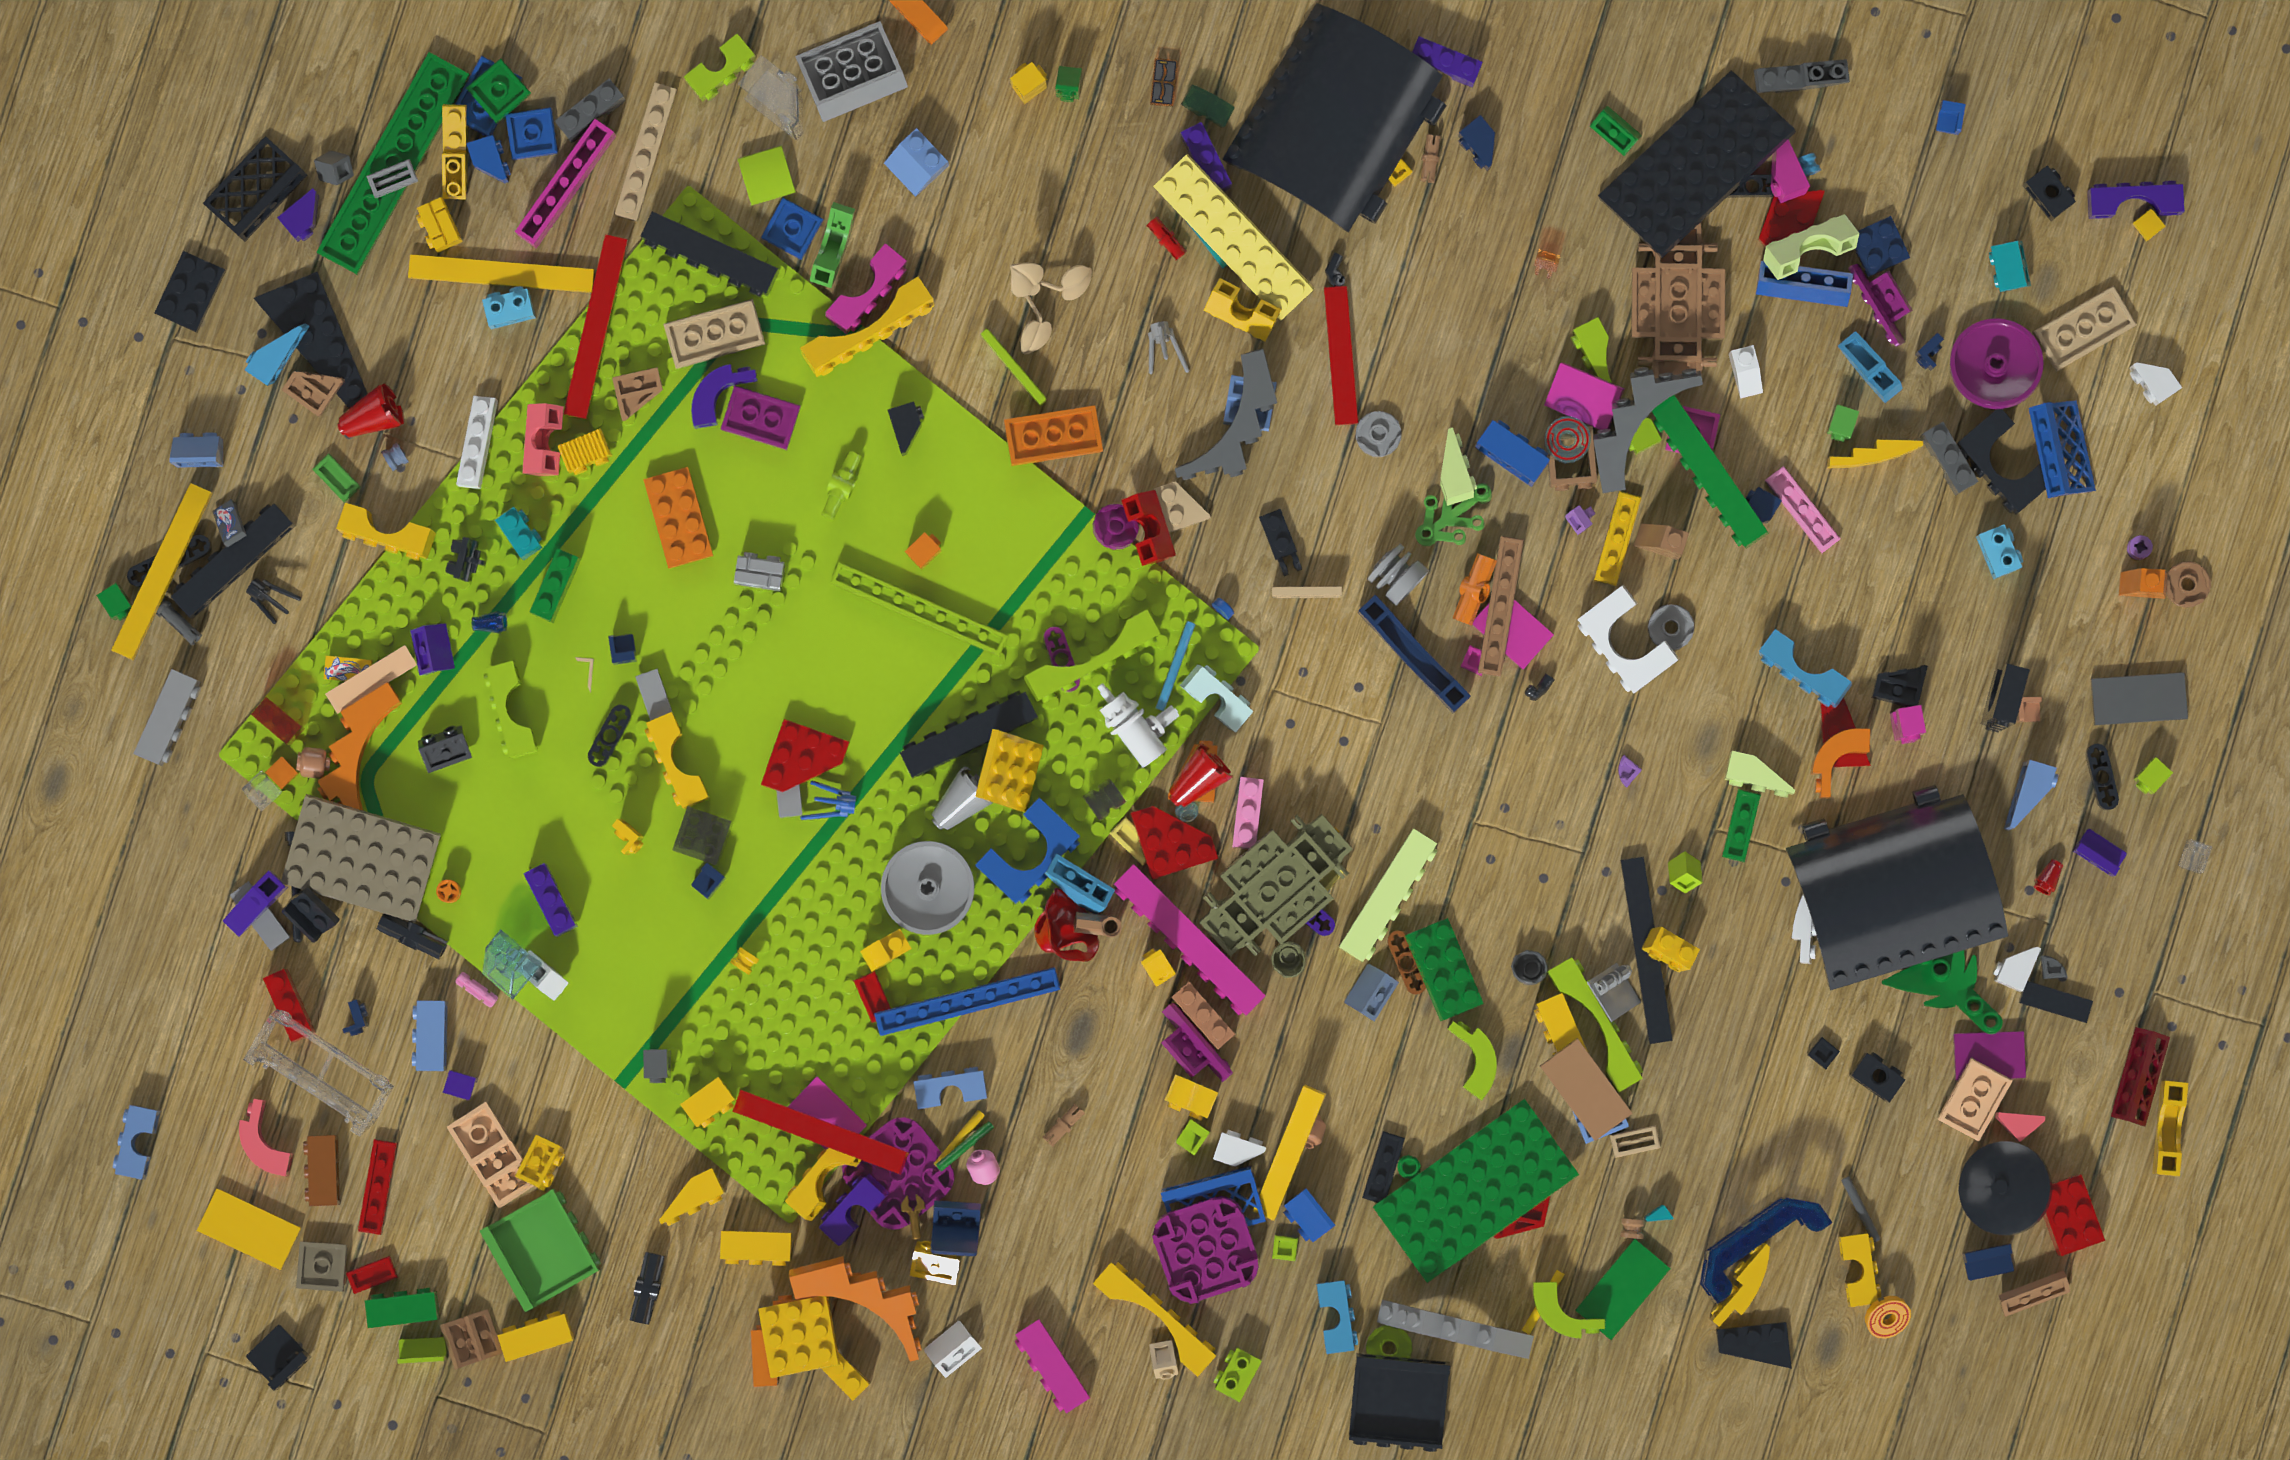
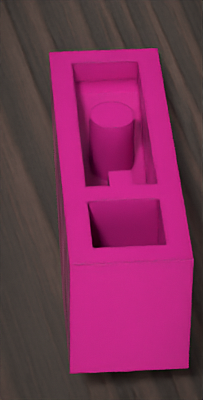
[1771,139,1810,203]

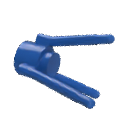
[800,780,856,820]

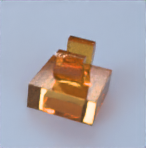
[1534,249,1561,279]

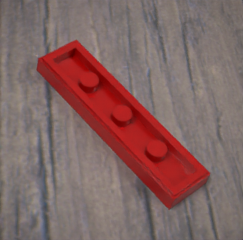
[358,1139,398,1235]

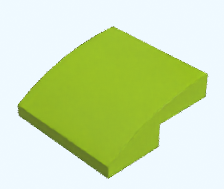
[737,145,795,206]

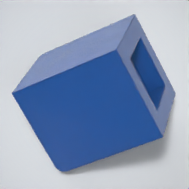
[1936,100,1966,135]

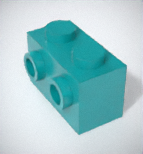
[1989,241,2031,292]
[495,507,543,561]

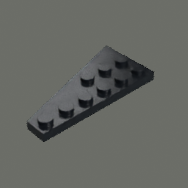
[253,272,368,408]

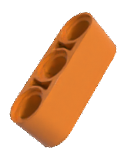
[889,0,948,45]

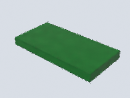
[1575,1238,1671,1340]

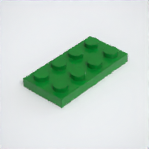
[1405,918,1484,1022]

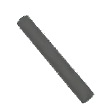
[1841,1176,1881,1242]

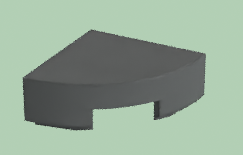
[2041,956,2067,979]

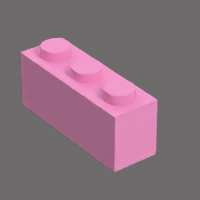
[1232,777,1264,849]

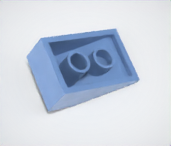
[2004,760,2059,830]

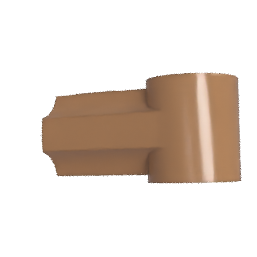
[1074,912,1122,937]

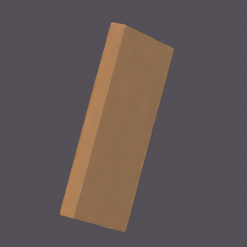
[1540,1038,1633,1141]

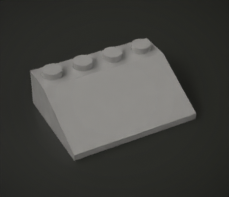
[795,21,908,122]

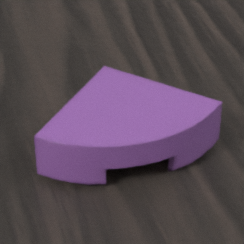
[1618,755,1642,788]

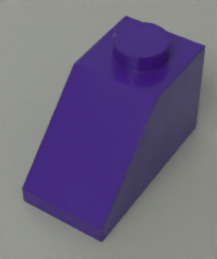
[277,188,319,242]

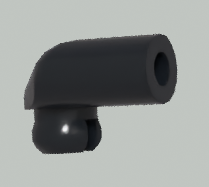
[1325,252,1345,287]
[1524,673,1555,701]

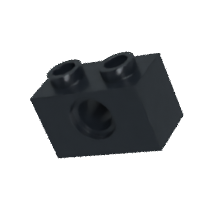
[2023,165,2076,221]
[1849,1052,1906,1103]

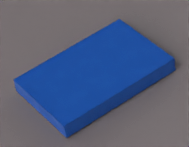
[455,56,523,137]

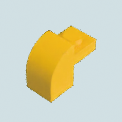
[860,929,912,972]

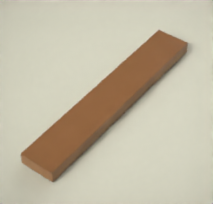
[1478,536,1524,677]

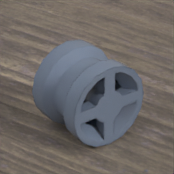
[381,442,409,471]

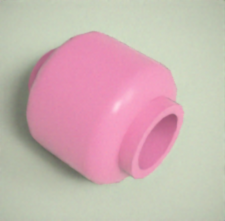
[966,1150,1000,1185]

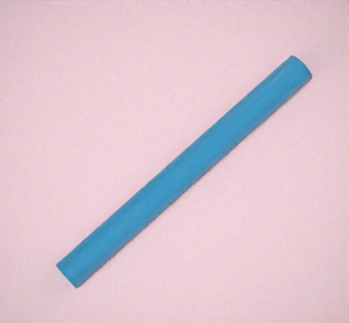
[1156,621,1195,711]

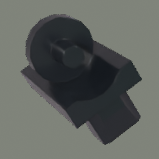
[445,537,486,582]

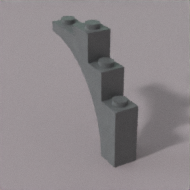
[1175,348,1278,480]
[1593,367,1703,493]

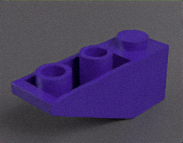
[223,870,289,937]

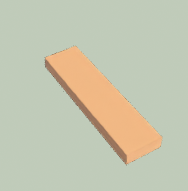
[325,645,417,714]

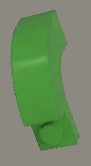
[810,202,855,288]

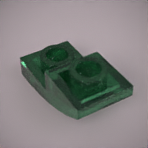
[1181,84,1235,128]

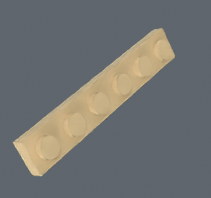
[615,83,677,222]

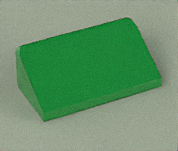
[1590,106,1642,156]

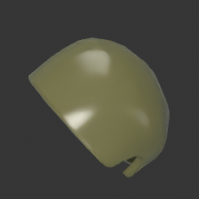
[1271,941,1306,978]

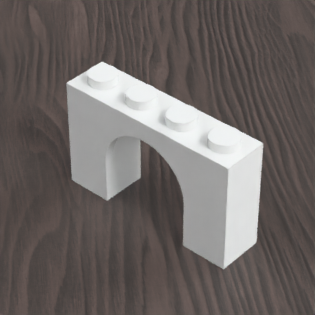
[1578,585,1679,693]

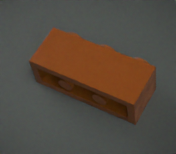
[303,1135,340,1206]

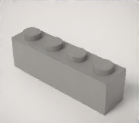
[133,669,201,766]

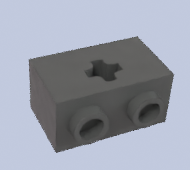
[643,1049,671,1083]

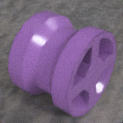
[2127,535,2153,560]

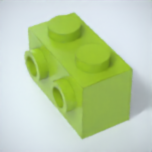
[1213,1347,1262,1402]

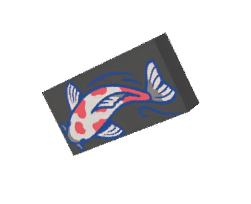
[212,499,247,547]

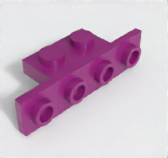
[1848,264,1913,347]
[1161,1002,1233,1082]

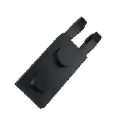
[1259,509,1302,577]

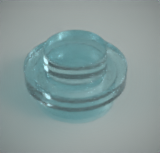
[1175,802,1198,822]

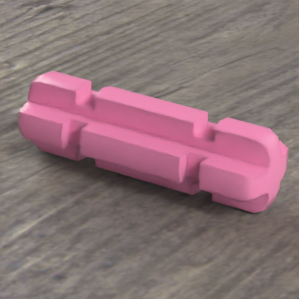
[455,972,498,1007]

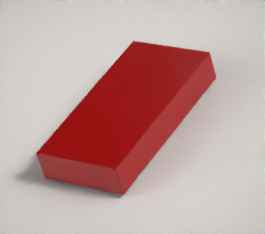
[853,971,891,1023]
[346,1256,398,1294]

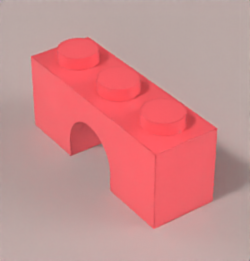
[523,403,564,476]

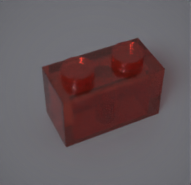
[251,697,305,746]

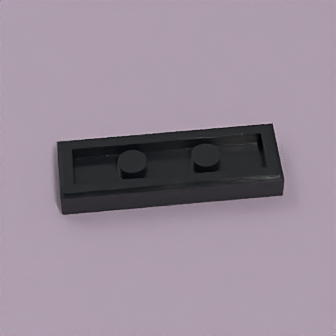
[2019,981,2093,1023]
[1362,1131,1405,1203]

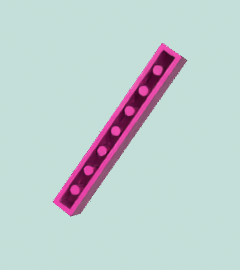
[1114,864,1266,1016]

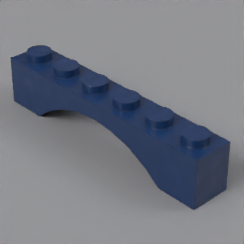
[1358,595,1471,714]

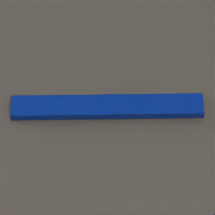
[874,967,1061,1036]

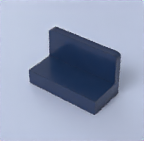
[1962,1244,2014,1281]

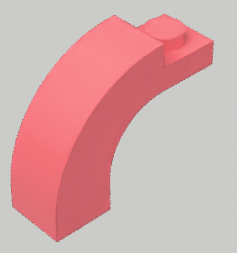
[239,1099,294,1176]

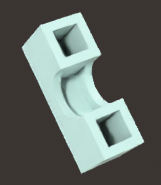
[1180,664,1254,733]

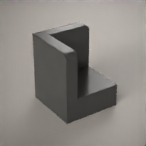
[314,151,354,185]

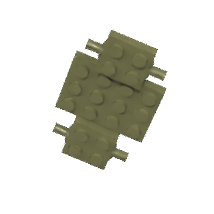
[1199,814,1352,956]

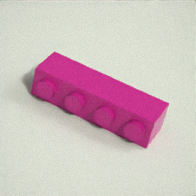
[1014,1319,1090,1414]

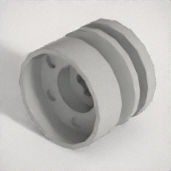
[1367,544,1429,606]

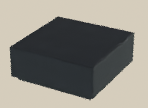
[1807,1037,1840,1070]

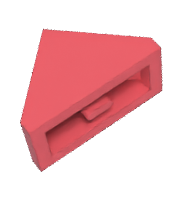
[1995,1112,2045,1142]

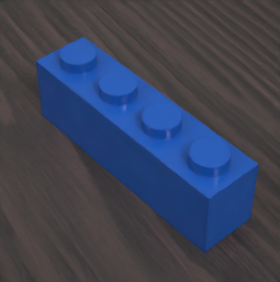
[1756,261,1853,307]

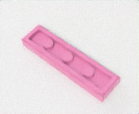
[1765,466,1840,554]

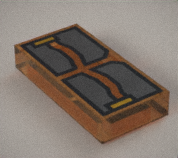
[1150,58,1178,107]

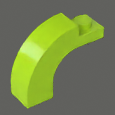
[1447,1020,1497,1101]
[1532,1282,1605,1339]

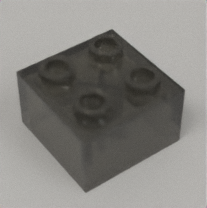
[672,806,733,866]

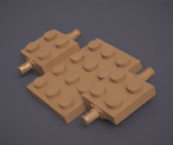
[1631,224,1725,378]

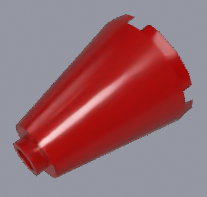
[337,383,405,438]
[1169,743,1233,807]

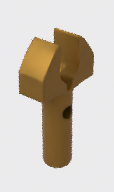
[901,1194,925,1240]

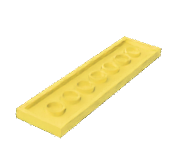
[1153,154,1315,321]

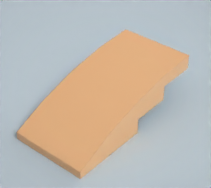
[447,1102,534,1208]

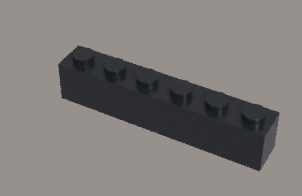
[640,211,779,298]
[171,503,296,619]
[900,690,1038,779]

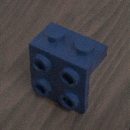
[931,1200,981,1256]

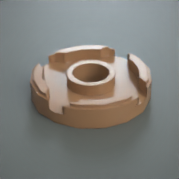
[2166,561,2211,608]

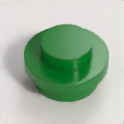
[1397,1155,1421,1179]

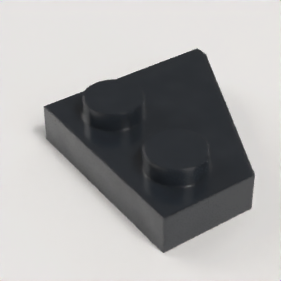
[1871,665,1928,707]

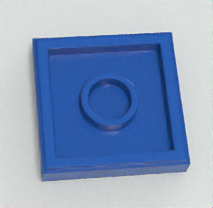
[506,107,558,160]
[761,198,824,260]

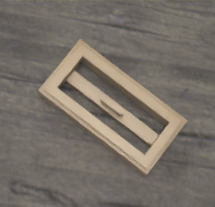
[1610,1125,1661,1158]

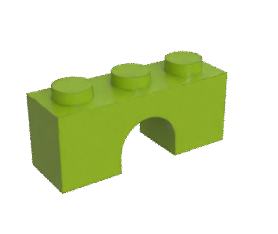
[684,34,756,102]

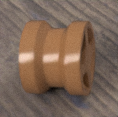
[1620,1218,1645,1239]

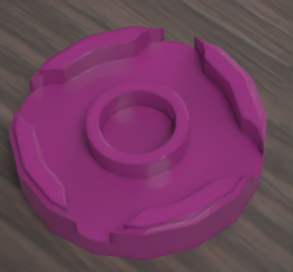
[1092,504,1139,550]

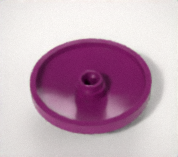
[1949,318,2044,409]

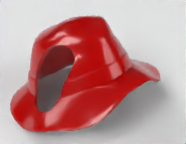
[1034,887,1100,962]

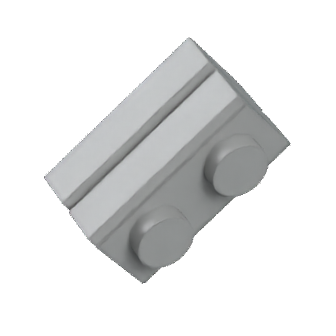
[734,552,785,591]

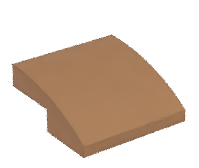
[440,1309,503,1370]

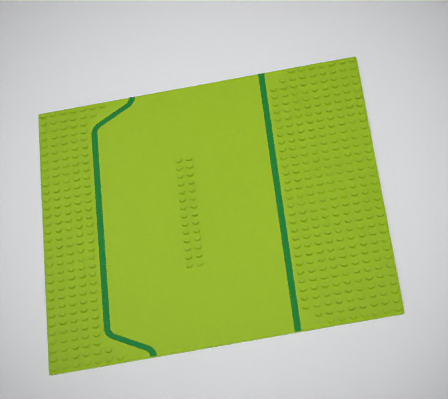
[219,186,1259,1223]

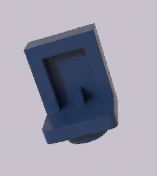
[342,999,369,1036]

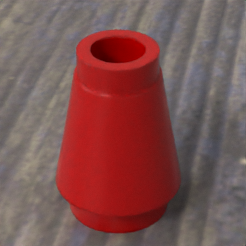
[2034,859,2063,895]

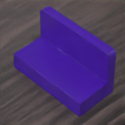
[410,623,455,676]
[2073,829,2127,877]

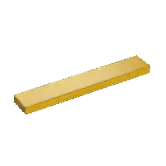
[1253,1085,1326,1221]

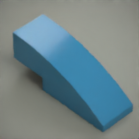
[1838,331,1903,403]

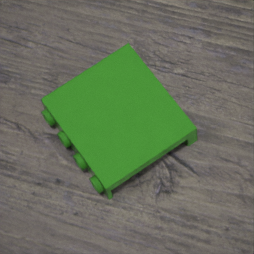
[480,1189,601,1312]

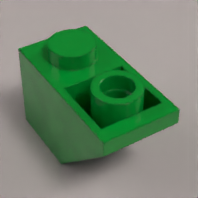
[1055,66,1082,102]

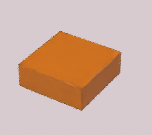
[265,756,299,789]

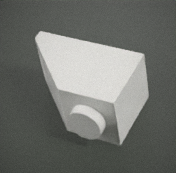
[1729,345,1763,399]
[1993,947,2041,992]
[515,950,569,1000]

